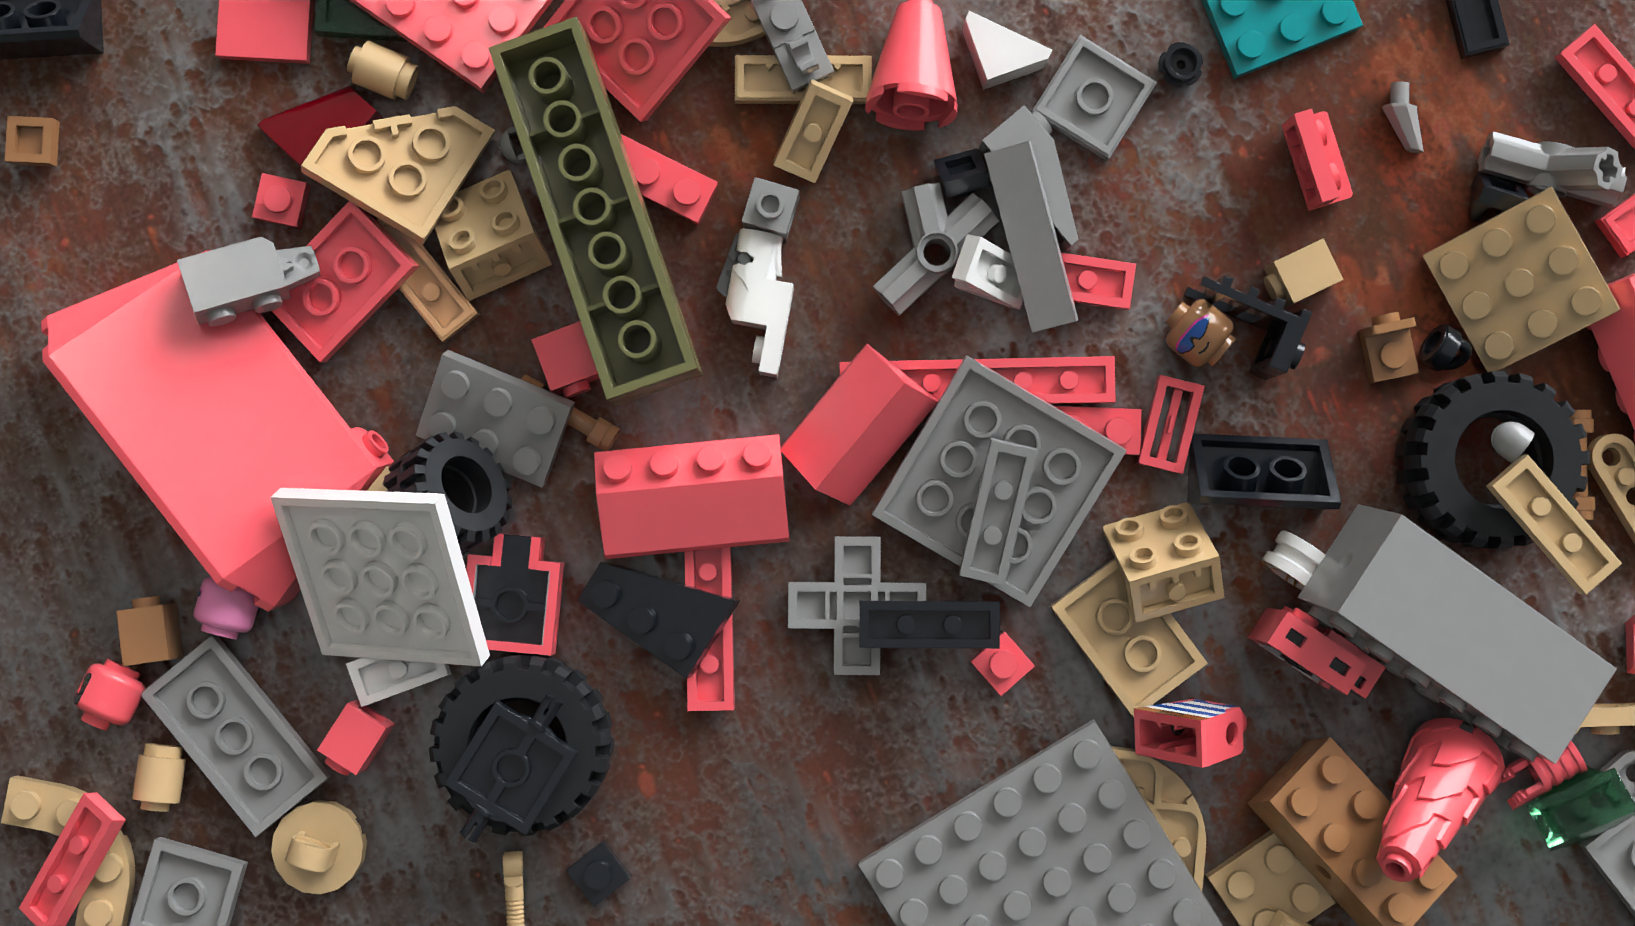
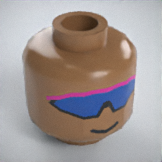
[1165,299,1236,367]

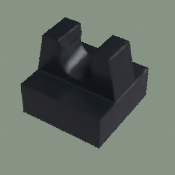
[1468,172,1529,222]

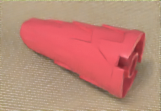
[1376,718,1505,882]

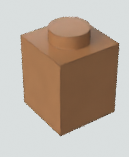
[116,596,184,666]

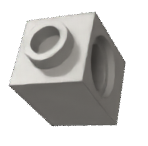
[742,177,800,242]

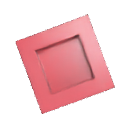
[252,173,311,229]
[970,631,1035,696]

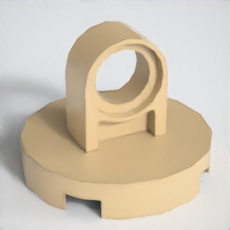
[271,800,367,895]

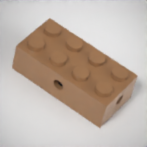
[1247,737,1457,926]

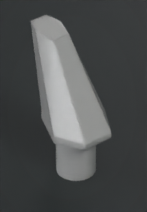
[1382,81,1424,154]

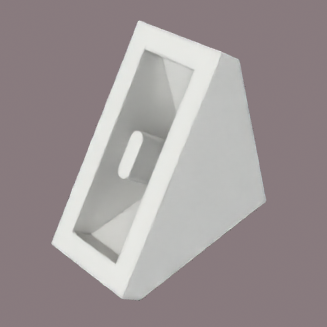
[962,11,1052,90]

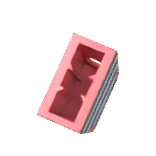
[1134,699,1247,768]

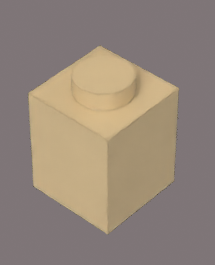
[1264,238,1344,308]

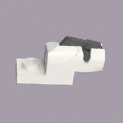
[717,228,794,378]

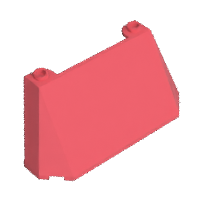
[41,250,394,612]

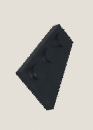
[577,562,740,678]

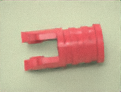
[1500,741,1587,810]

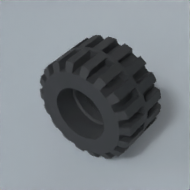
[383,432,512,555]

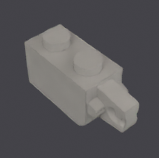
[177,237,321,326]

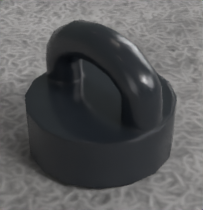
[1419,324,1472,371]

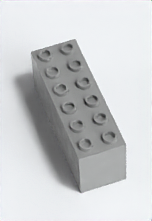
[1297,504,1617,764]

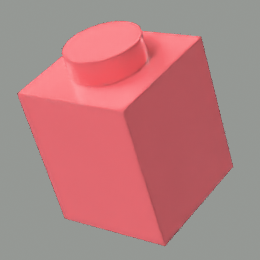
[317,699,396,776]

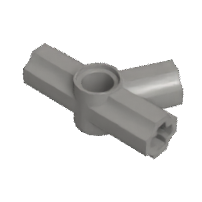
[1477,131,1627,208]
[872,183,1000,316]

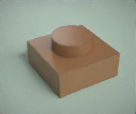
[4,116,60,167]

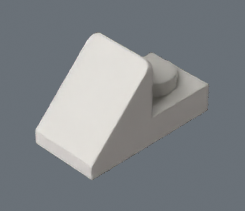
[952,234,1023,310]

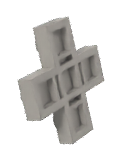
[788,536,927,675]

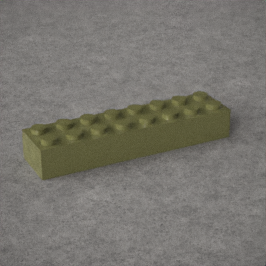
[488,16,703,406]

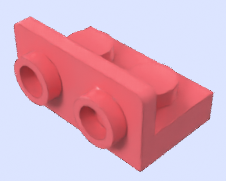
[1281,109,1353,211]

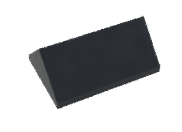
[0,0,104,60]
[1187,433,1342,510]

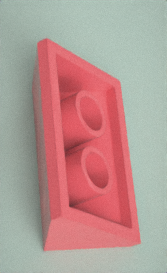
[781,344,938,506]

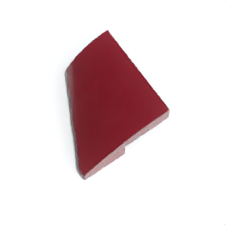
[257,86,384,166]

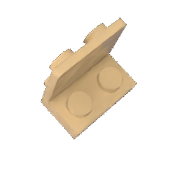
[434,170,552,301]
[1103,502,1225,623]

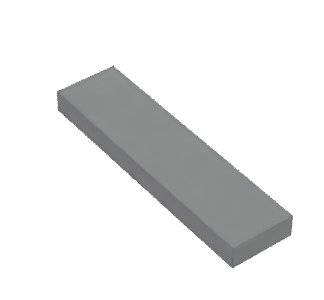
[984,140,1079,333]

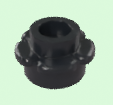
[1158,42,1203,87]

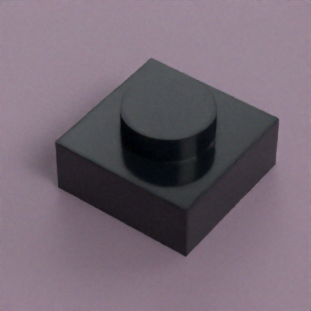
[934,148,991,198]
[566,840,632,907]

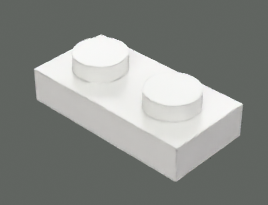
[346,658,451,707]

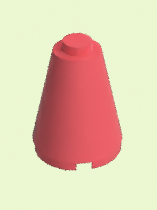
[865,0,958,131]

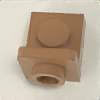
[1358,312,1419,384]

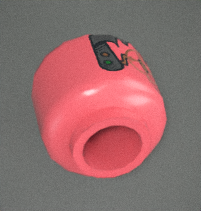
[73,658,145,731]

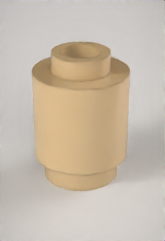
[347,40,419,100]
[132,743,186,812]

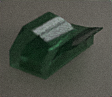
[1527,765,1635,851]

